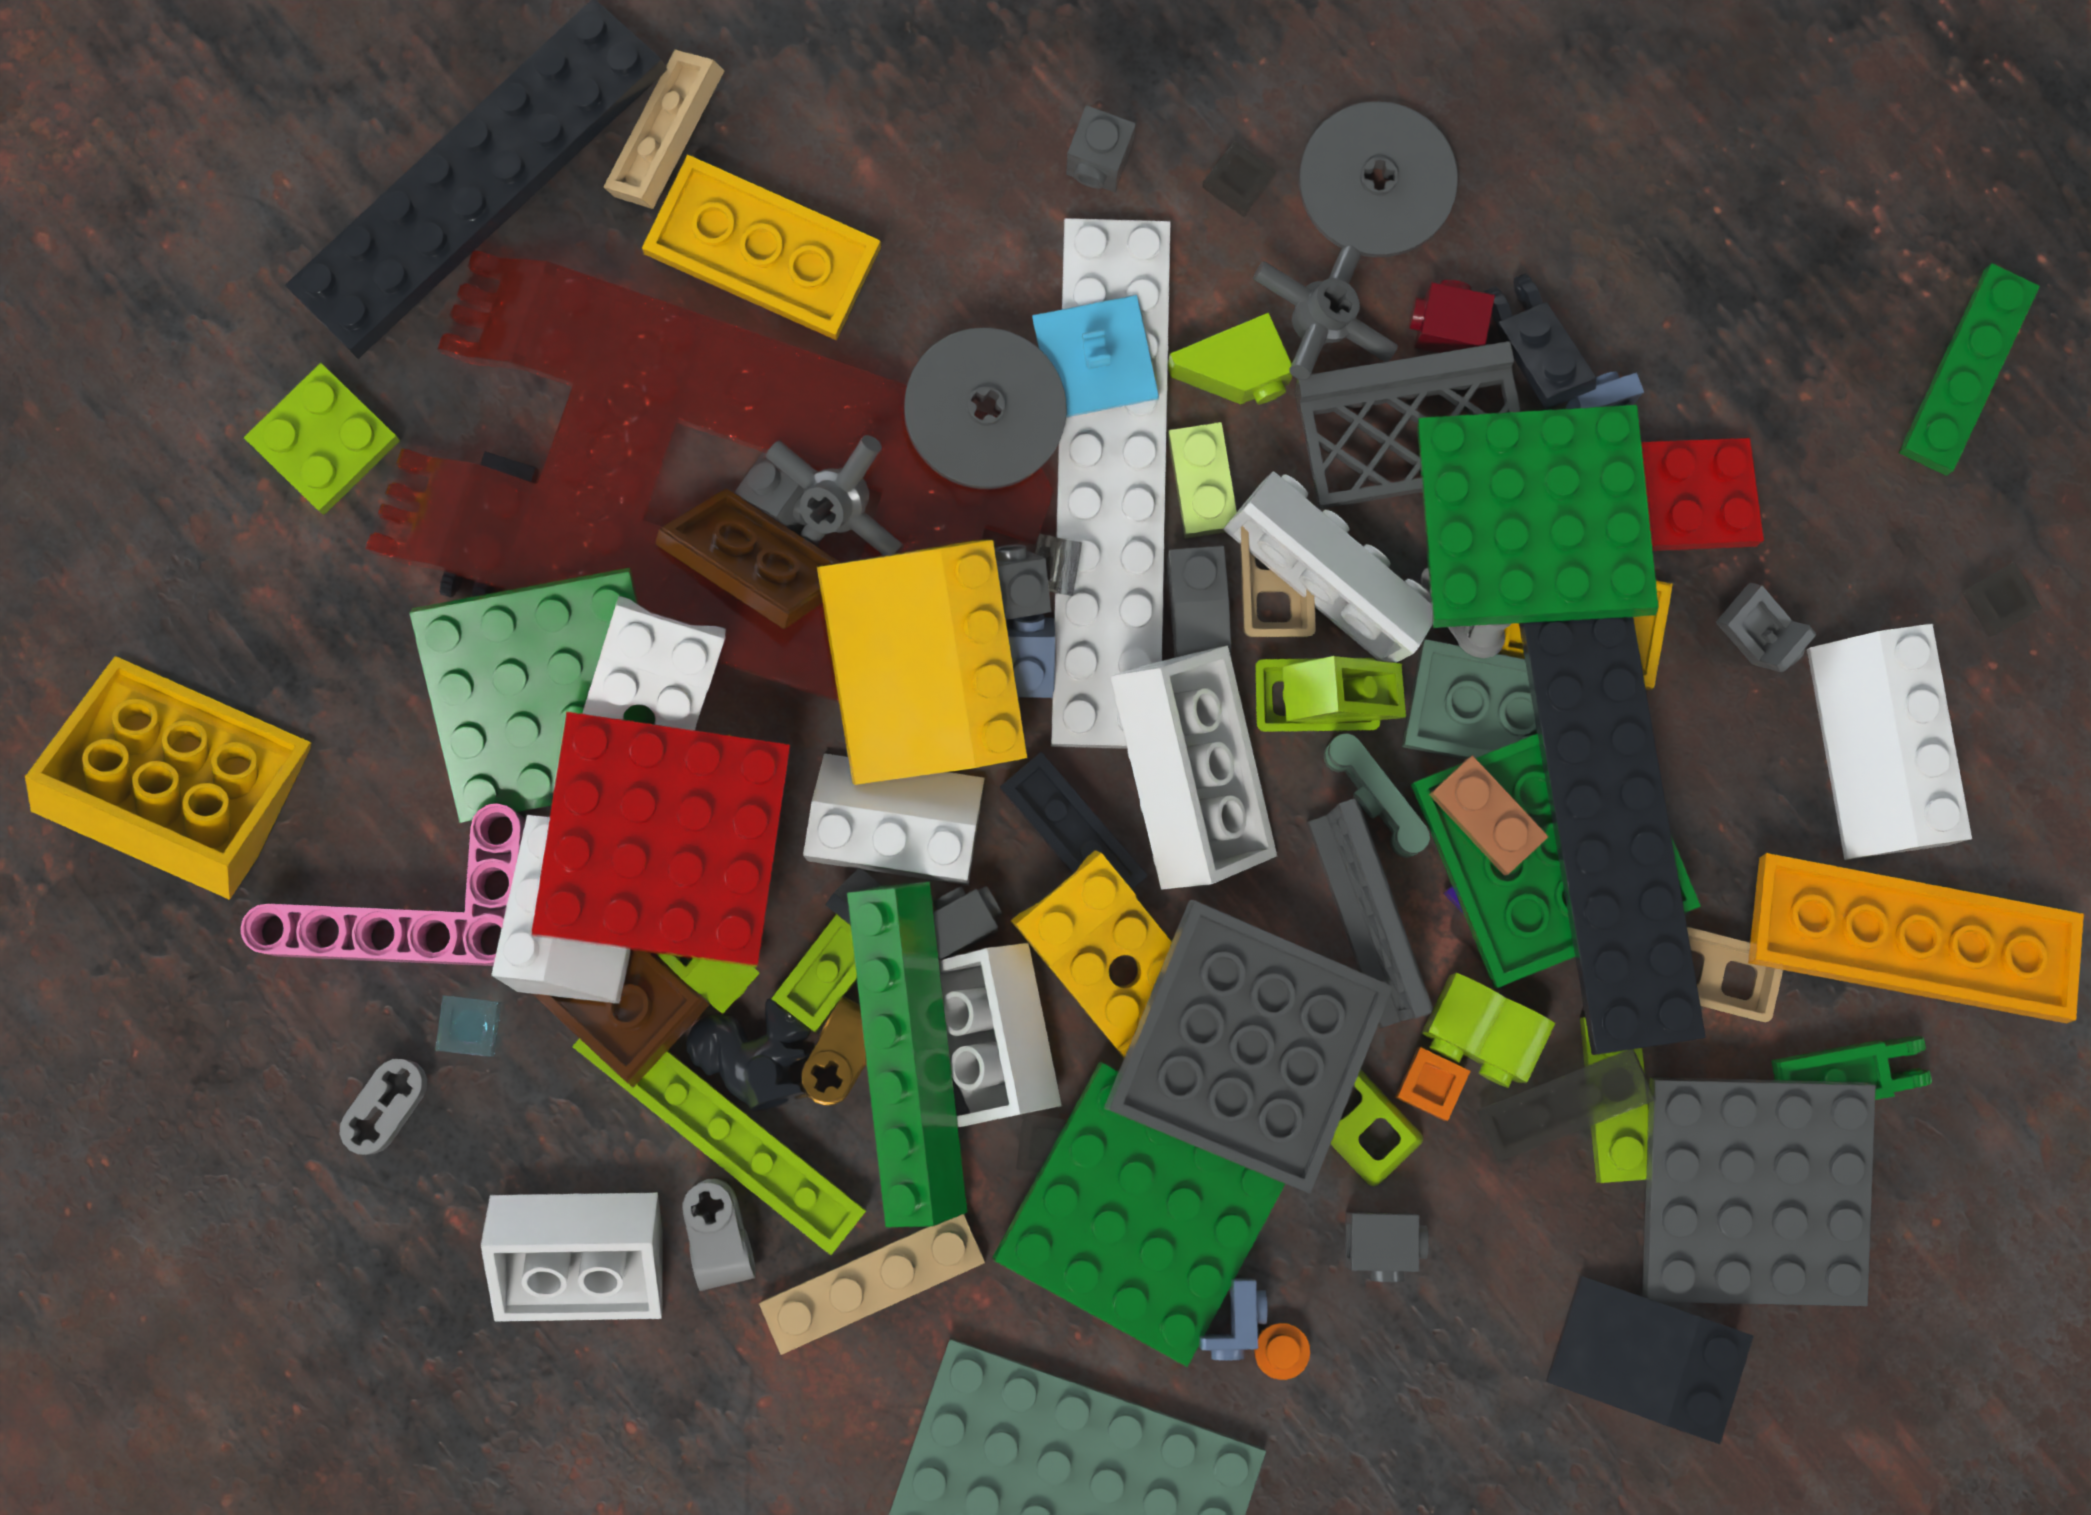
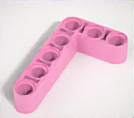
[241,803,526,966]

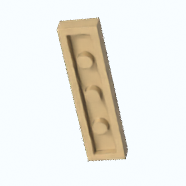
[759,1214,985,1355]

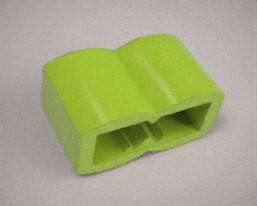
[1421,973,1555,1088]

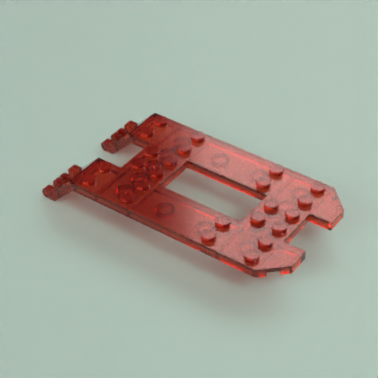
[365,250,1053,703]

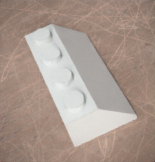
[1223,471,1433,663]
[1807,624,1972,860]
[1110,645,1277,889]

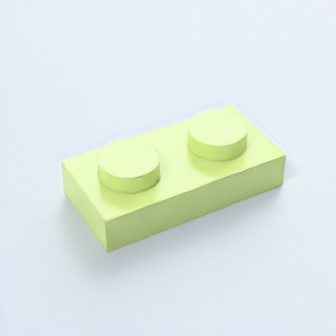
[1168,422,1237,538]

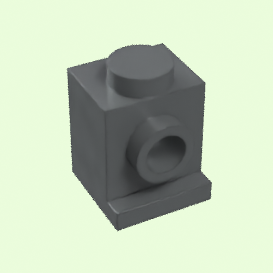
[933,886,1002,960]

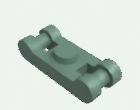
[1324,733,1430,858]

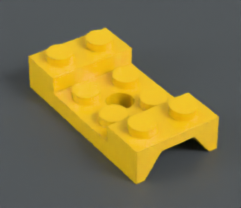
[1011,851,1172,1058]

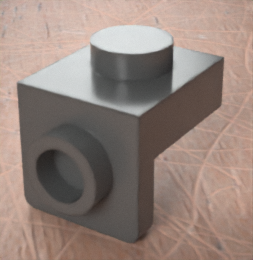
[734,450,807,535]
[1716,583,1816,672]

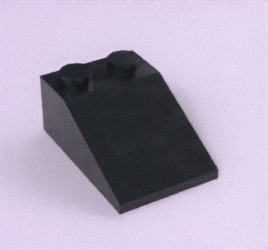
[1546,1276,1754,1444]

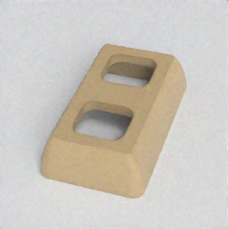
[1240,526,1316,637]
[1687,927,1783,1022]

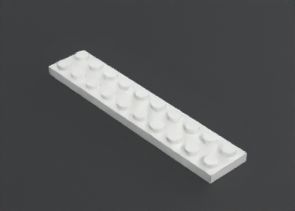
[1051,218,1170,749]

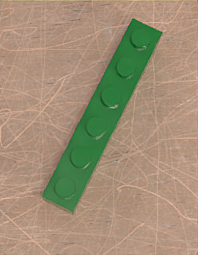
[847,882,968,1227]

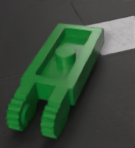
[1771,1036,1932,1100]

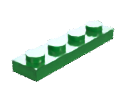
[1898,263,2040,476]

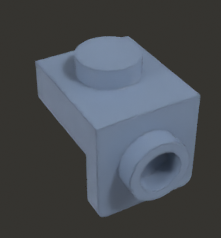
[1566,371,1644,409]
[1006,614,1055,698]
[1199,1277,1267,1360]

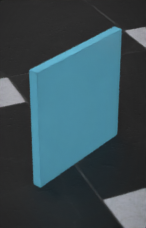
[1032,295,1159,418]

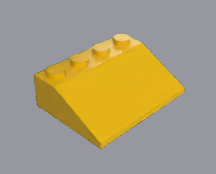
[817,540,1027,785]
[25,656,311,900]

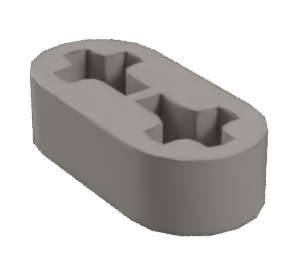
[340,1059,427,1155]

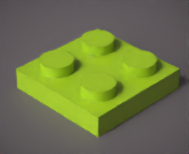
[244,363,400,515]

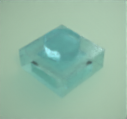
[435,995,502,1057]

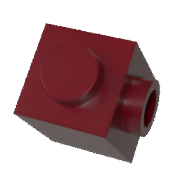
[1409,280,1495,353]

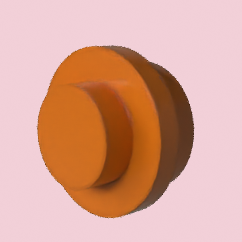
[1254,1323,1310,1380]

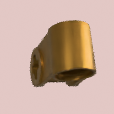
[802,996,867,1106]

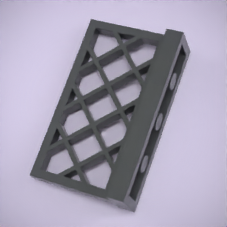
[1294,341,1520,509]
[1306,798,1433,1029]

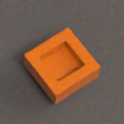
[1395,1047,1471,1121]

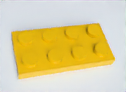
[642,154,881,340]

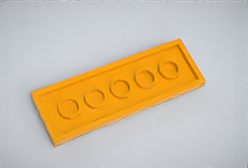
[1748,853,2084,1024]

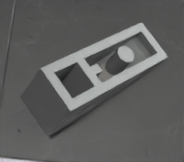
[1166,546,1232,661]

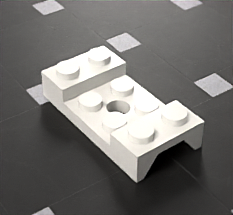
[582,596,726,730]

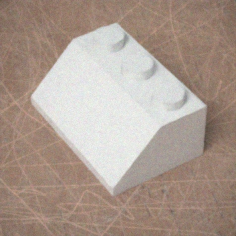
[803,754,985,885]
[491,815,631,1004]
[939,943,1062,1128]
[481,1193,663,1321]

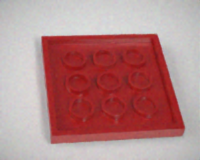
[531,712,790,967]

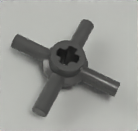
[1253,246,1398,380]
[766,435,904,556]

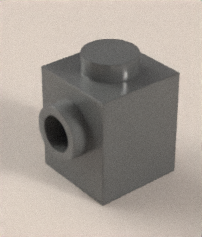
[1066,105,1136,192]
[994,545,1051,620]
[1345,1212,1429,1282]

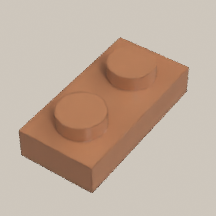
[1429,755,1548,876]

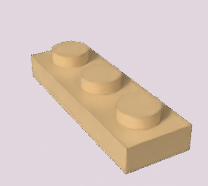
[604,50,724,209]

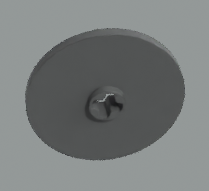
[1299,101,1458,258]
[904,328,1066,489]

